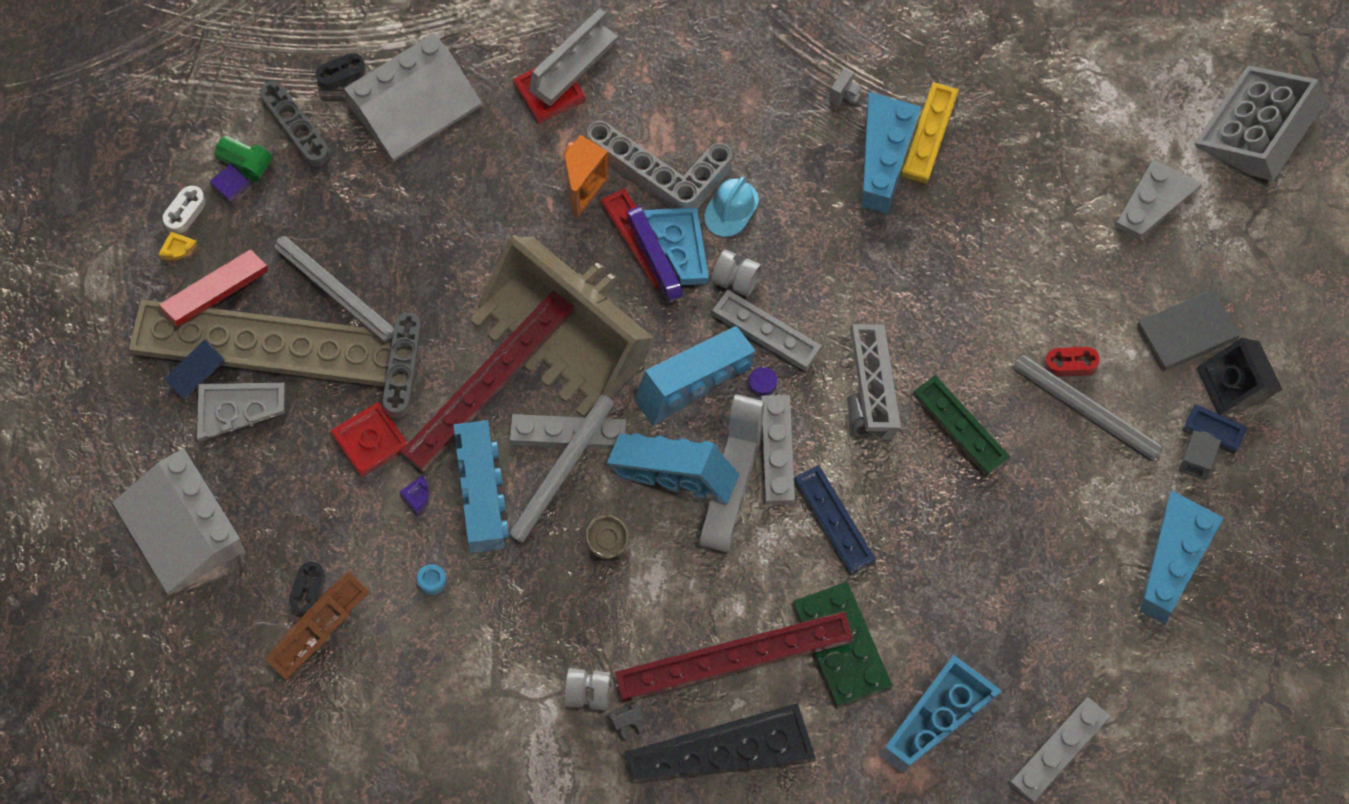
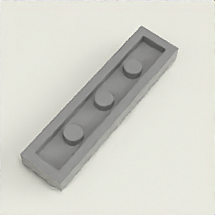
[712,290,822,371]
[761,395,795,505]
[510,414,626,450]
[1010,697,1111,804]

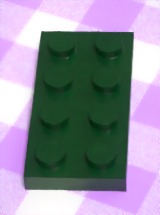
[793,581,893,709]

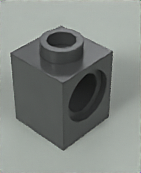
[1179,430,1221,481]

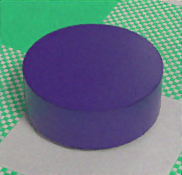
[749,367,777,397]

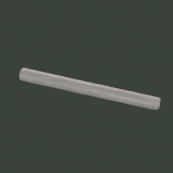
[275,236,394,341]
[1014,355,1162,460]
[510,395,614,543]

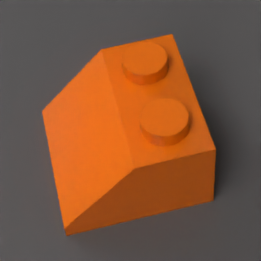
[564,135,609,218]

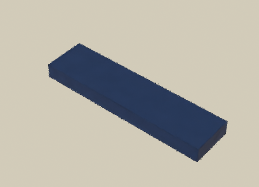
[794,465,876,576]

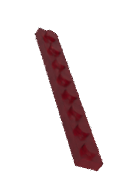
[401,290,575,472]
[615,611,853,703]

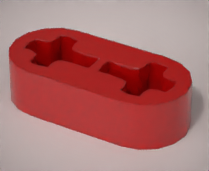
[1045,347,1100,377]

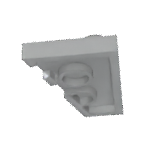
[1115,160,1203,239]
[197,383,286,442]

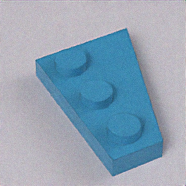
[643,208,709,285]

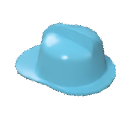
[704,177,759,237]

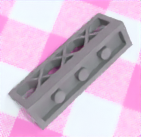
[529,8,618,106]
[850,324,901,440]

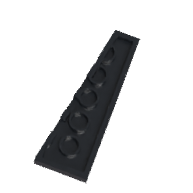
[625,703,816,783]

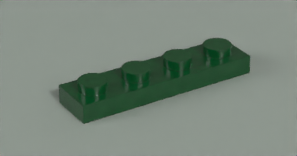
[913,375,1010,477]

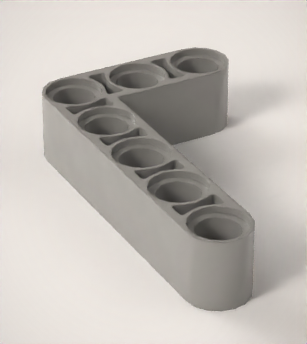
[587,121,732,209]
[699,394,764,553]

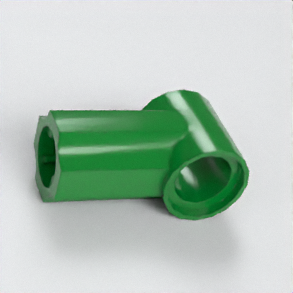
[214,136,273,181]

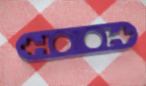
[626,206,683,303]

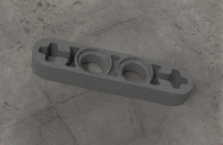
[260,81,329,167]
[383,312,422,418]

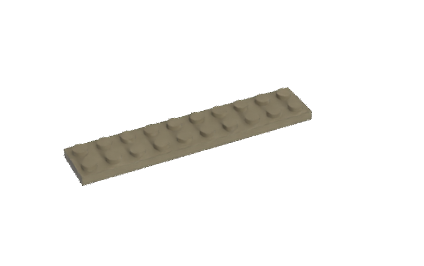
[129,299,412,387]

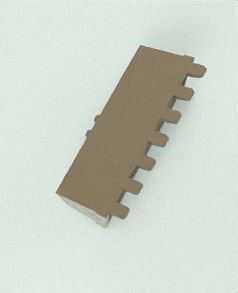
[471,235,654,417]

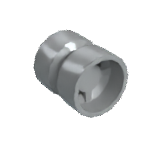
[711,249,762,298]
[565,668,611,711]

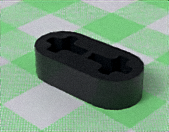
[316,53,366,91]
[289,561,326,617]

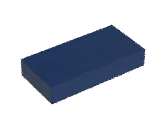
[164,339,226,399]
[1182,404,1248,454]

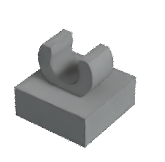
[830,68,861,106]

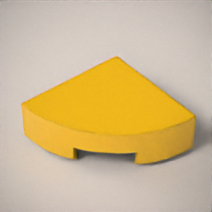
[159,232,197,260]

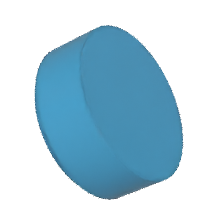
[417,564,447,595]

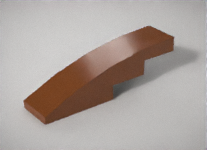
[265,570,370,679]

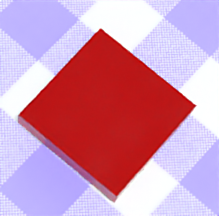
[513,68,586,125]
[330,402,408,478]

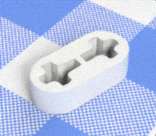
[163,186,205,234]

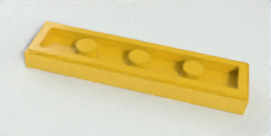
[901,82,959,184]

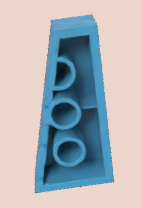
[862,92,921,214]
[634,326,756,426]
[454,420,509,553]
[607,433,740,504]
[1139,490,1223,625]
[879,655,1002,773]

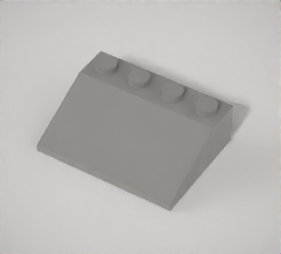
[344,33,482,162]
[1195,65,1326,181]
[112,448,245,596]

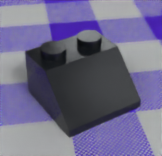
[1198,338,1283,416]

